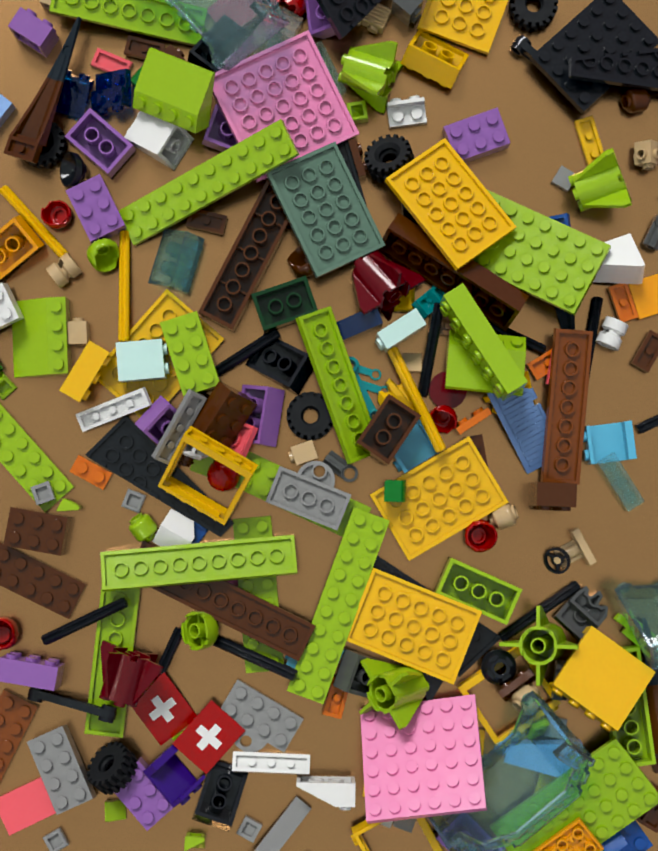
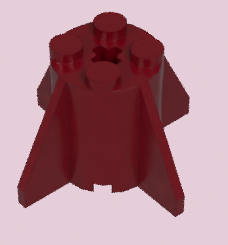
[352,250,425,321]
[99,640,163,708]

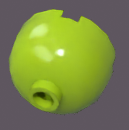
[181,611,219,650]

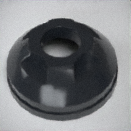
[60,152,87,187]
[481,649,517,685]

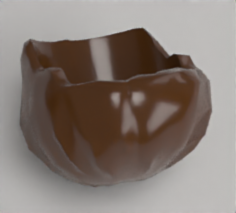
[287,246,314,277]

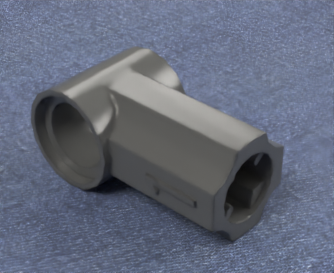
[642,214,658,251]
[323,450,359,483]

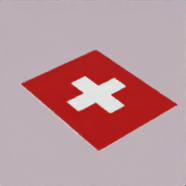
[132,672,197,745]
[172,700,246,774]

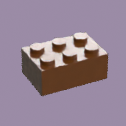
[192,381,257,447]
[355,394,421,466]
[529,482,577,511]
[3,507,71,556]

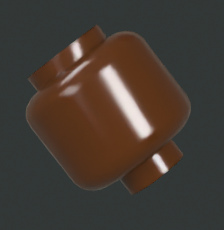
[621,88,651,113]

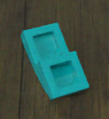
[411,286,446,319]

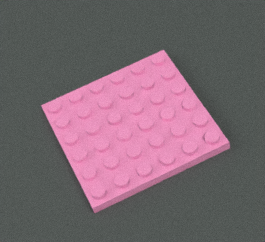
[213,30,360,183]
[360,694,487,824]

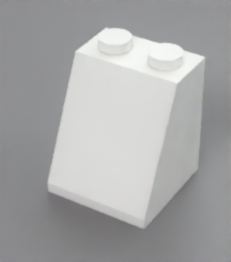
[124,111,194,170]
[593,233,645,284]

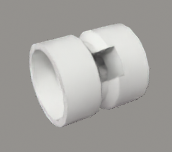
[595,316,629,351]

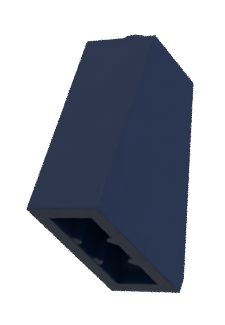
[337,308,383,342]

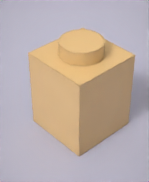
[67,318,90,346]
[288,440,318,466]

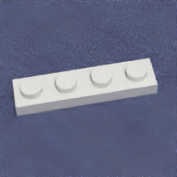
[75,387,152,432]
[232,751,310,775]

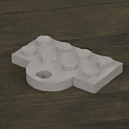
[265,461,351,530]
[221,679,304,752]

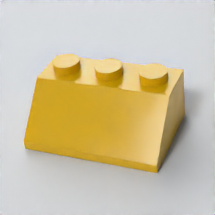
[400,30,469,89]
[59,340,111,403]

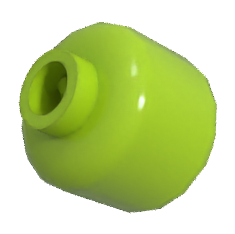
[129,513,157,542]

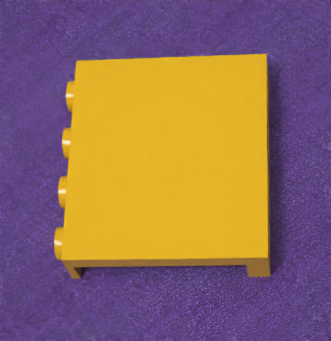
[548,626,656,732]

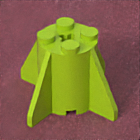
[338,41,404,114]
[568,148,632,212]
[499,605,579,686]
[359,658,430,730]

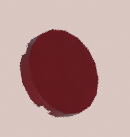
[429,371,467,408]

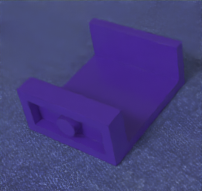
[143,744,206,808]

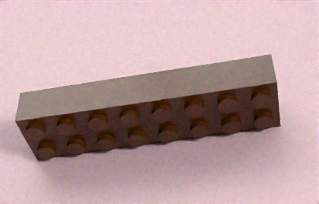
[199,179,290,332]
[379,213,529,331]

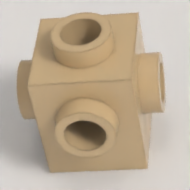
[633,139,658,170]

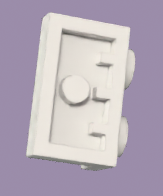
[386,95,427,129]

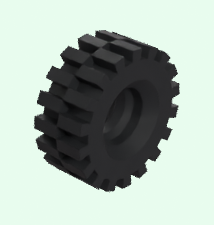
[509,0,558,32]
[27,122,67,169]
[364,134,414,184]
[286,392,333,440]
[87,742,138,795]

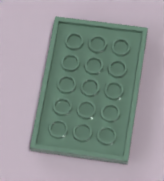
[266,142,386,278]

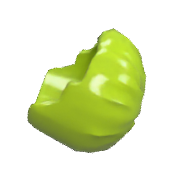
[87,238,119,272]

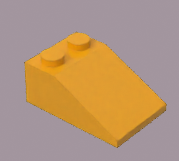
[0,215,45,280]

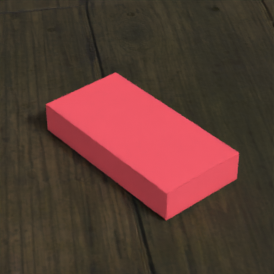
[90,48,133,81]

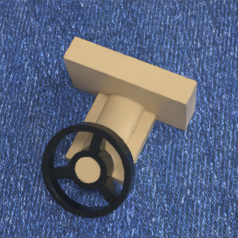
[544,528,597,574]

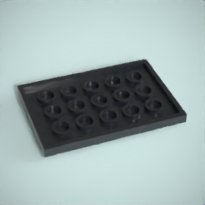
[529,0,658,114]

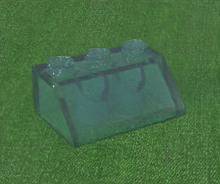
[148,229,205,294]

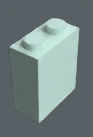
[375,308,426,353]
[115,339,170,383]

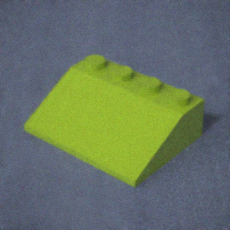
[133,47,215,134]
[12,297,72,378]
[445,330,526,396]

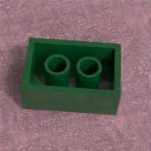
[251,276,318,333]

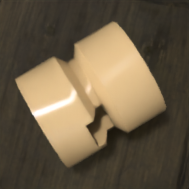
[45,252,82,288]

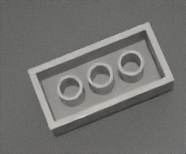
[27,724,97,815]

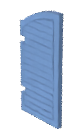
[487,387,546,474]

